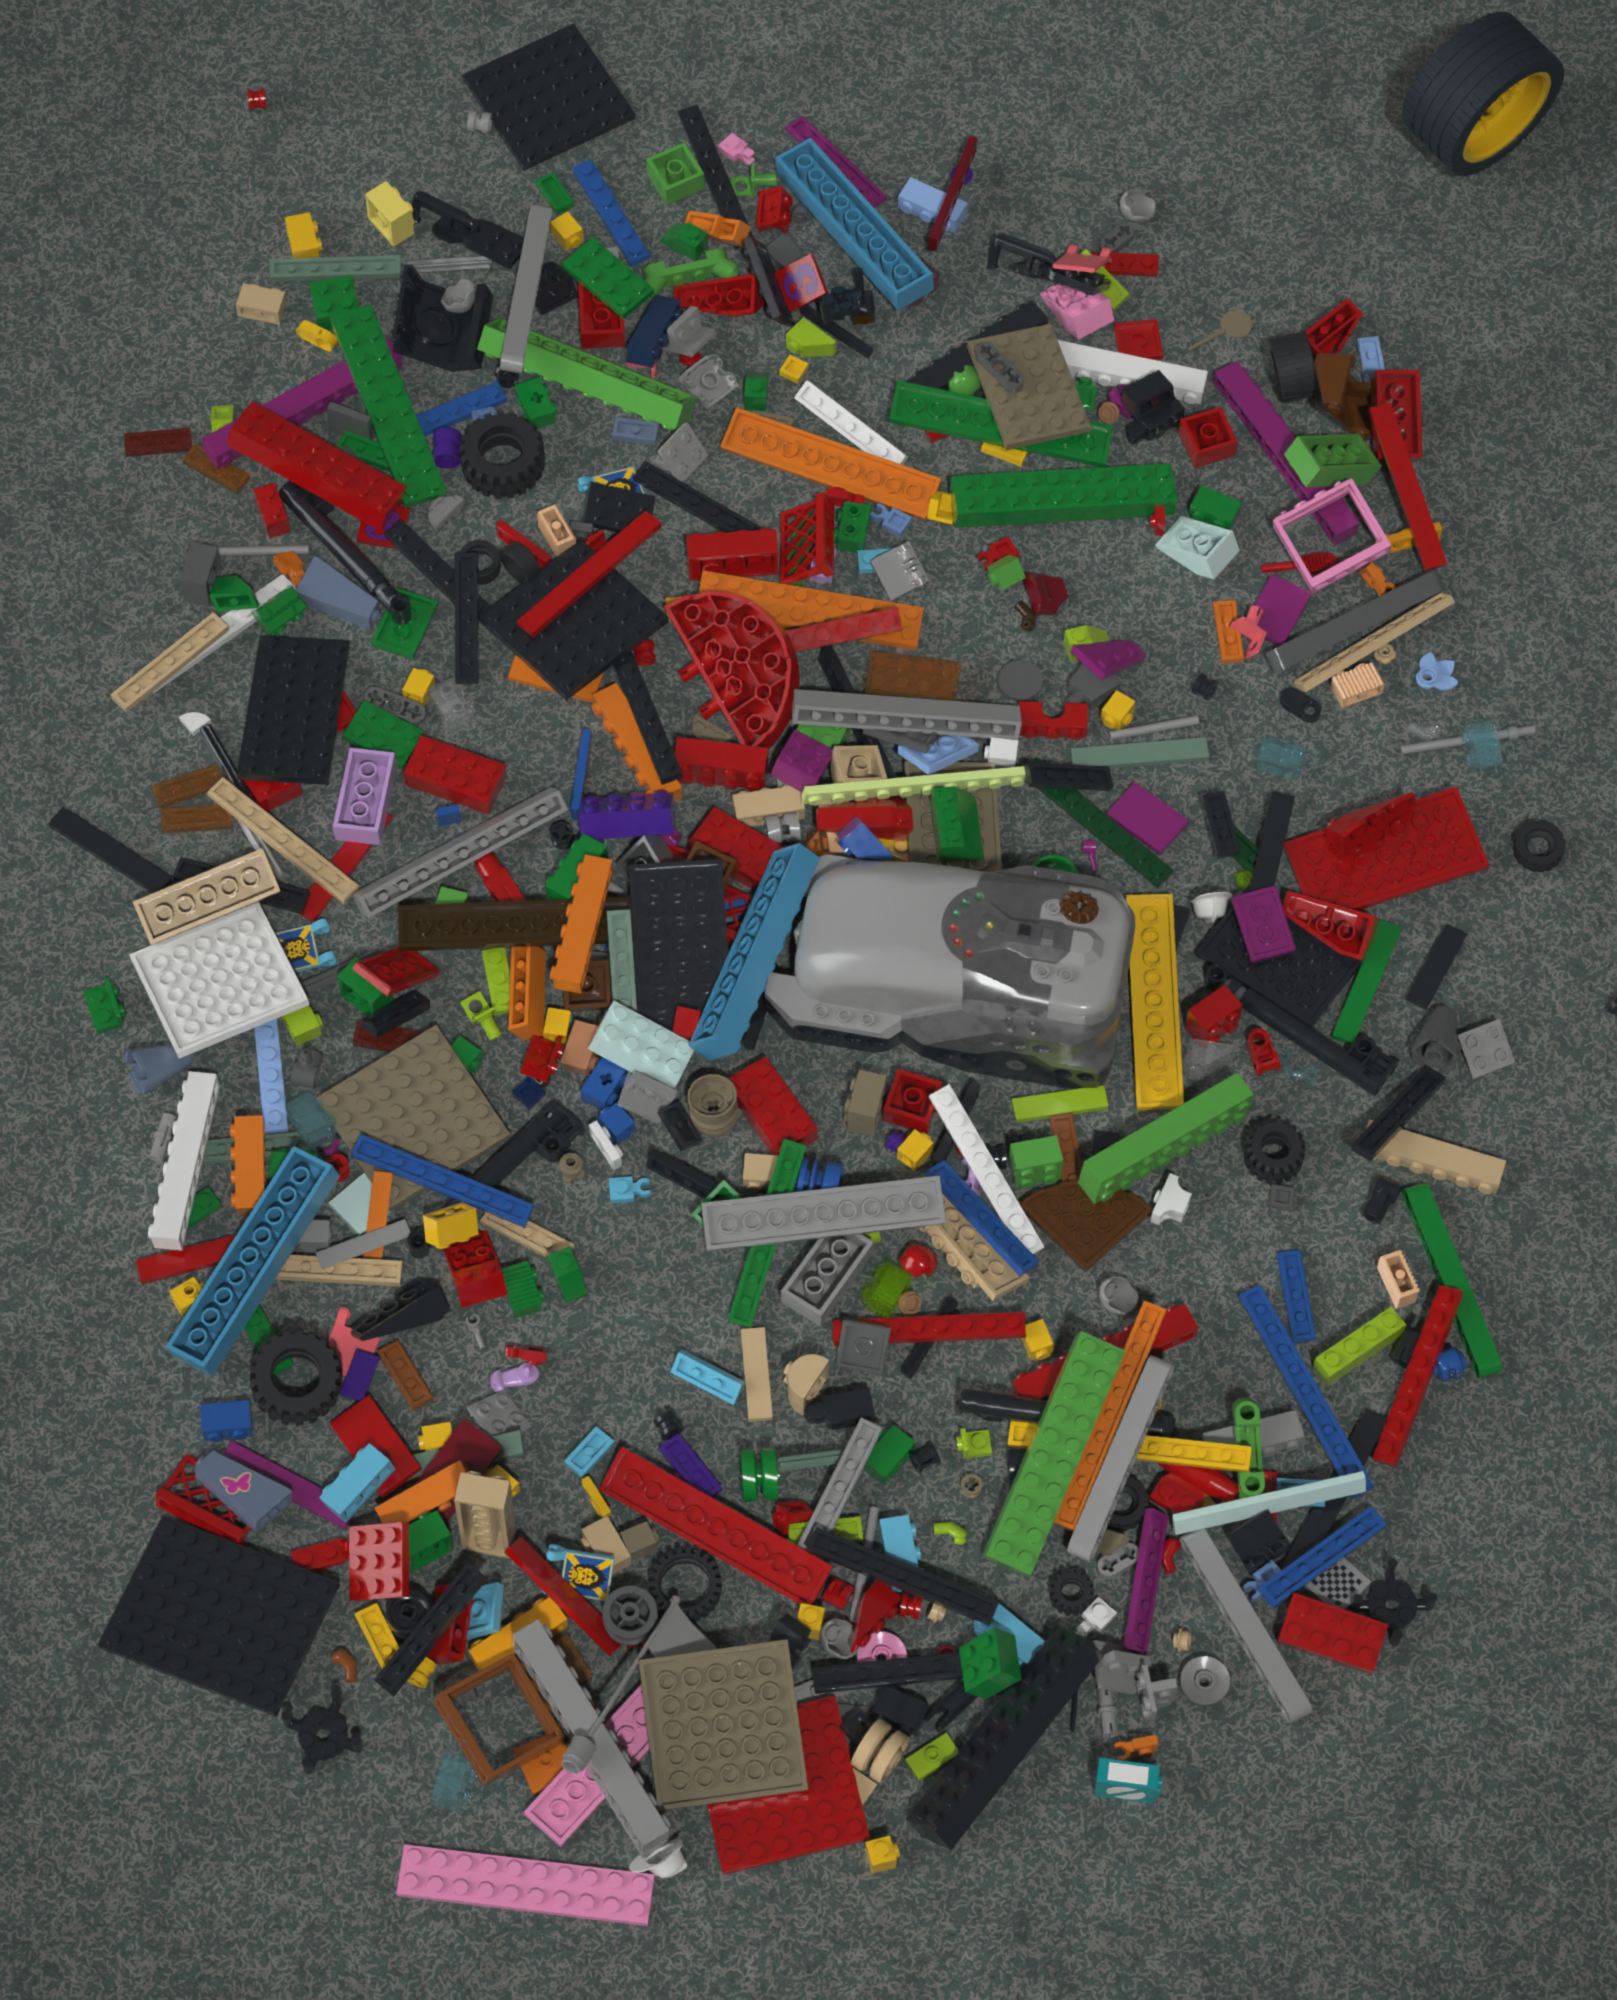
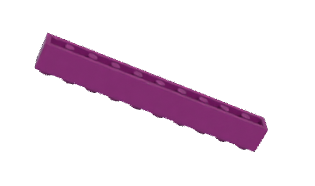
[202,337,403,469]
[1213,361,1359,546]

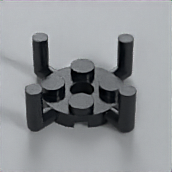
[814,267,875,326]
[1350,1558,1437,1647]
[281,1689,363,1775]

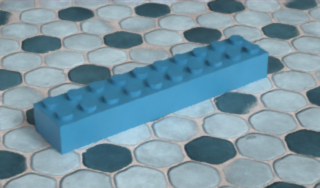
[775,137,934,311]
[688,843,820,1061]
[165,1146,340,1378]

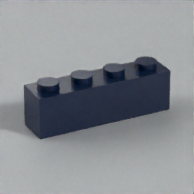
[627,294,683,368]

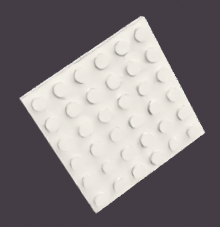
[129,902,310,1059]

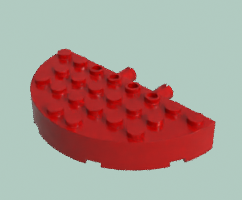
[664,591,800,750]

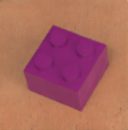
[770,730,833,793]

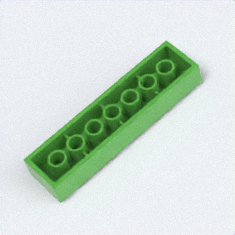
[1078,1073,1254,1204]

